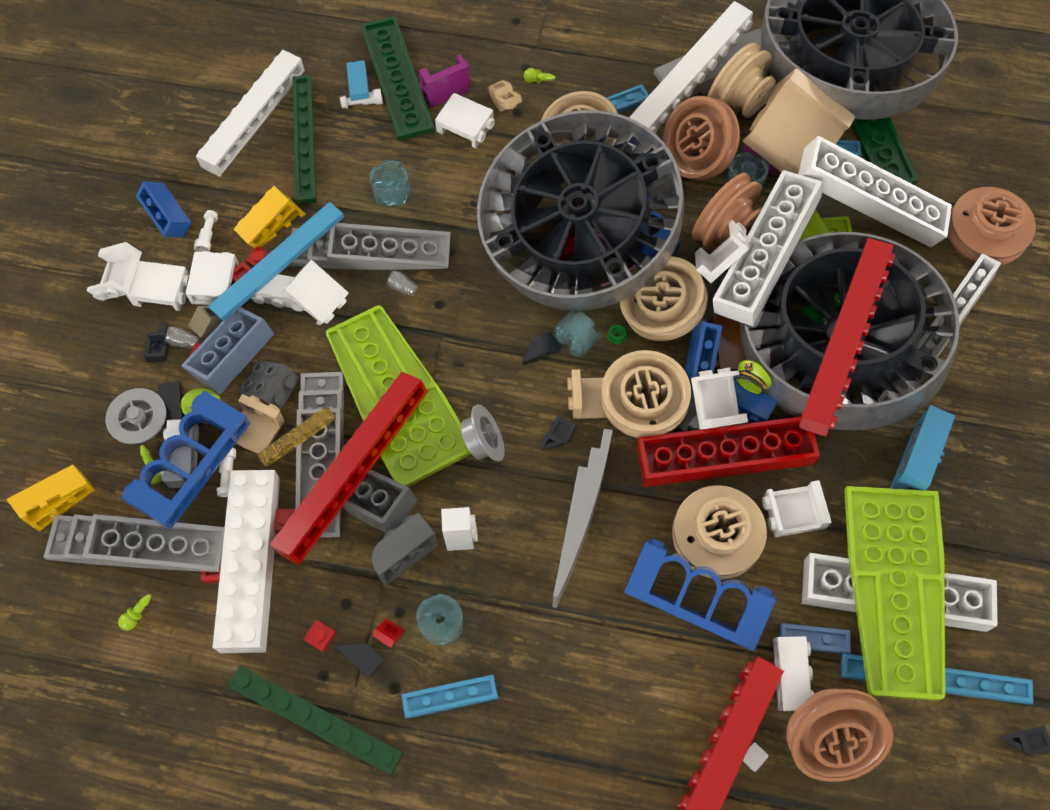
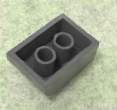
[342,469,418,533]
[372,512,438,586]

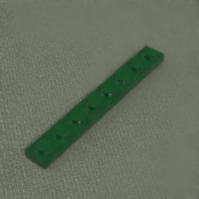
[292,75,317,204]
[227,665,403,776]

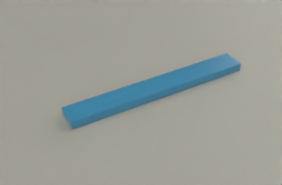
[208,202,344,321]
[840,653,1033,705]

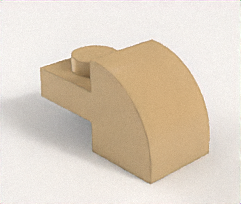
[487,80,522,112]

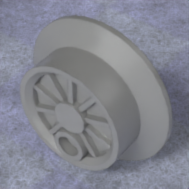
[105,388,166,444]
[461,404,505,462]

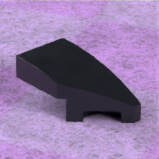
[144,322,169,362]
[522,332,560,365]
[539,415,577,451]
[335,643,384,677]
[1001,725,1050,756]

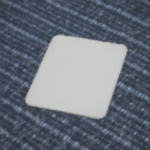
[743,743,768,772]

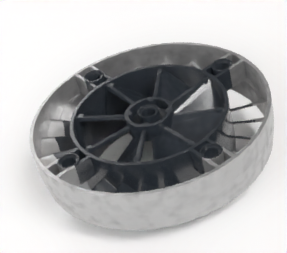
[761,0,958,119]
[477,110,684,311]
[739,232,959,430]

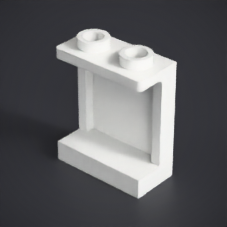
[435,93,495,148]
[695,220,749,283]
[87,242,142,301]
[186,251,239,305]
[281,260,348,325]
[127,261,190,311]
[691,368,748,430]
[762,481,831,537]

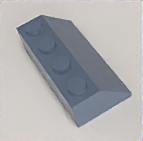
[181,307,274,395]

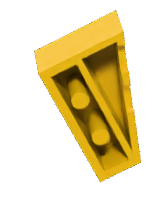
[234,186,305,248]
[6,465,95,532]

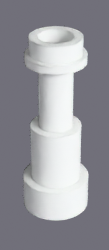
[340,89,383,109]
[193,210,218,252]
[216,448,236,497]

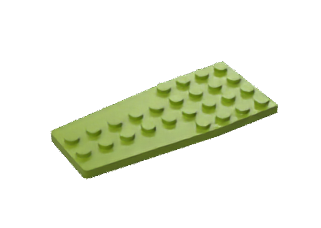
[326,305,471,487]
[844,486,945,701]

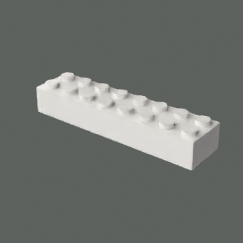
[799,136,952,247]
[713,170,822,327]
[213,470,280,653]
[802,553,997,632]

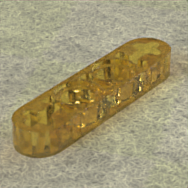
[258,407,335,466]

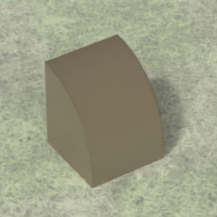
[188,306,222,338]

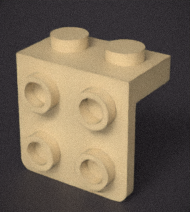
[567,369,607,419]
[236,394,285,455]

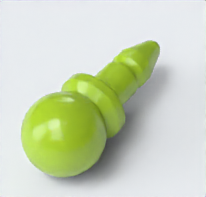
[524,68,556,83]
[140,445,162,484]
[118,594,151,631]

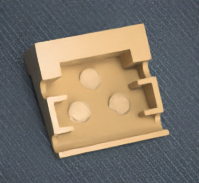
[743,68,856,174]

